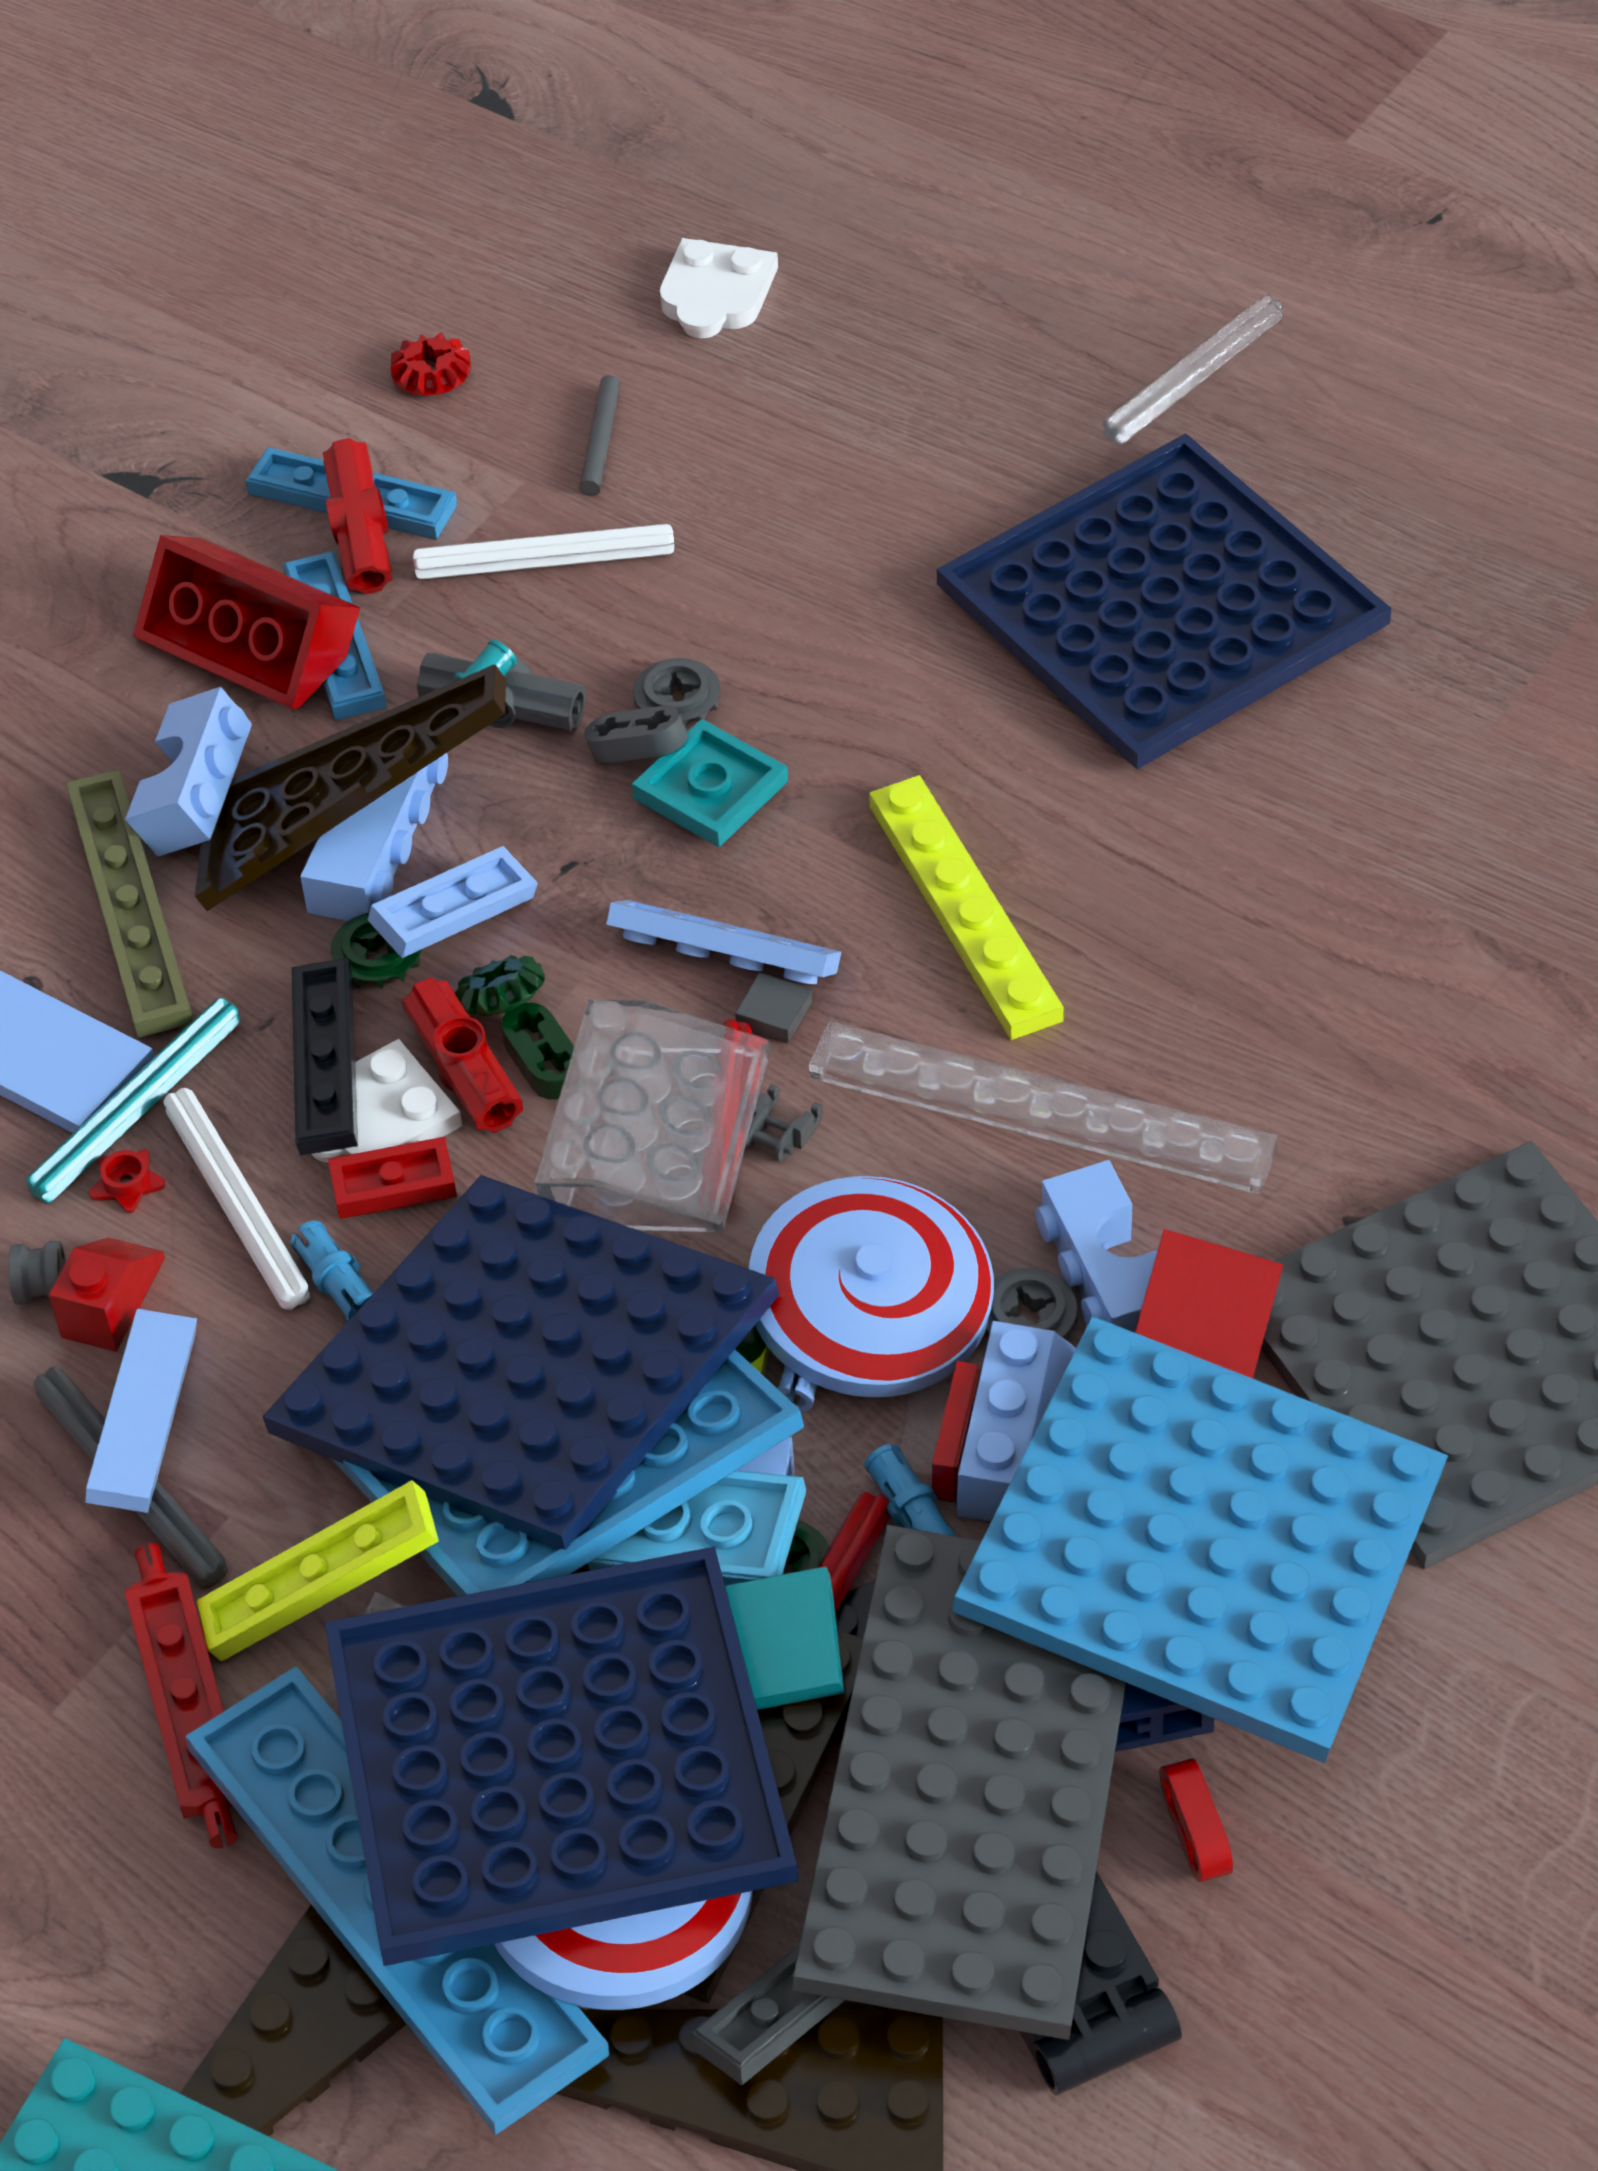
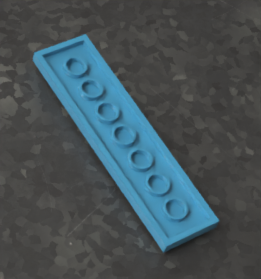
[185,1666,609,2136]

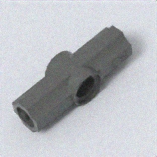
[417,653,587,730]

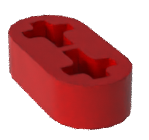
[1159,1758,1233,1882]

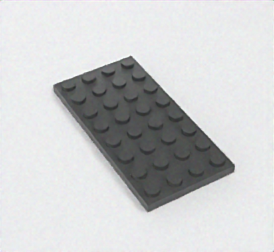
[792,1525,1126,2040]

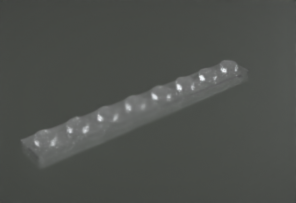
[809,1021,1278,1194]

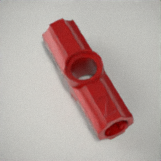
[323,438,392,594]
[402,977,523,1133]

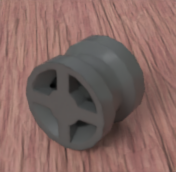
[8,1241,66,1305]

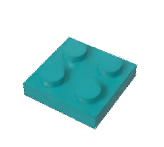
[632,719,788,848]

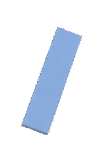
[85,1309,197,1513]

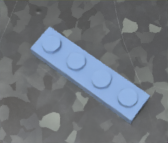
[606,900,841,984]

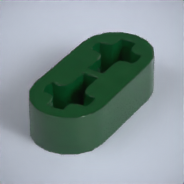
[501,1003,582,1100]

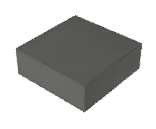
[735,972,813,1043]

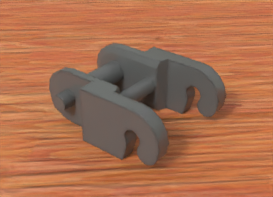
[741,1084,823,1162]

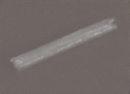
[1103,294,1283,445]

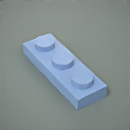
[367,846,538,958]

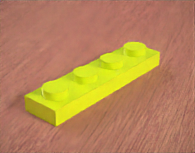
[197,1480,439,1662]

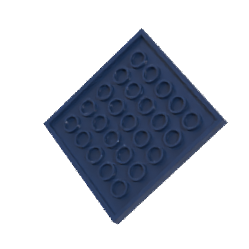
[936,433,1391,769]
[262,1175,779,1550]
[324,1546,798,1966]

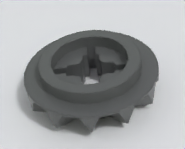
[633,658,720,726]
[985,1268,1078,1340]

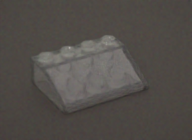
[534,1000,771,1232]

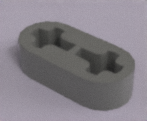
[584,706,688,763]

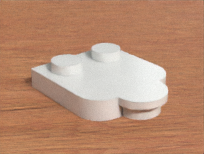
[660,238,778,338]
[311,1039,462,1163]

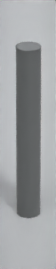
[580,375,621,496]

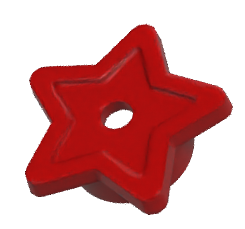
[88,1149,165,1214]

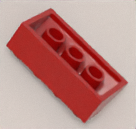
[133,535,360,709]

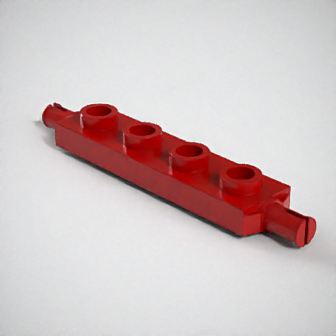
[124,1543,238,1848]

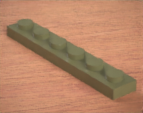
[66,769,193,1038]

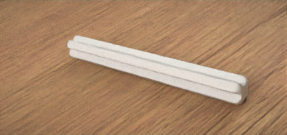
[413,523,675,580]
[164,1088,310,1310]

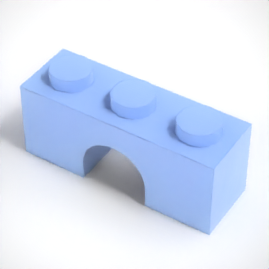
[125,687,252,856]
[1035,1160,1157,1332]

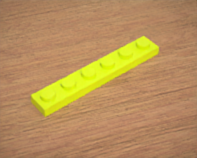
[869,775,1064,1040]

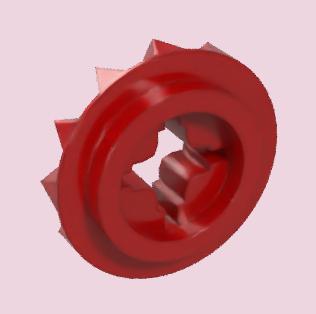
[390,332,471,396]

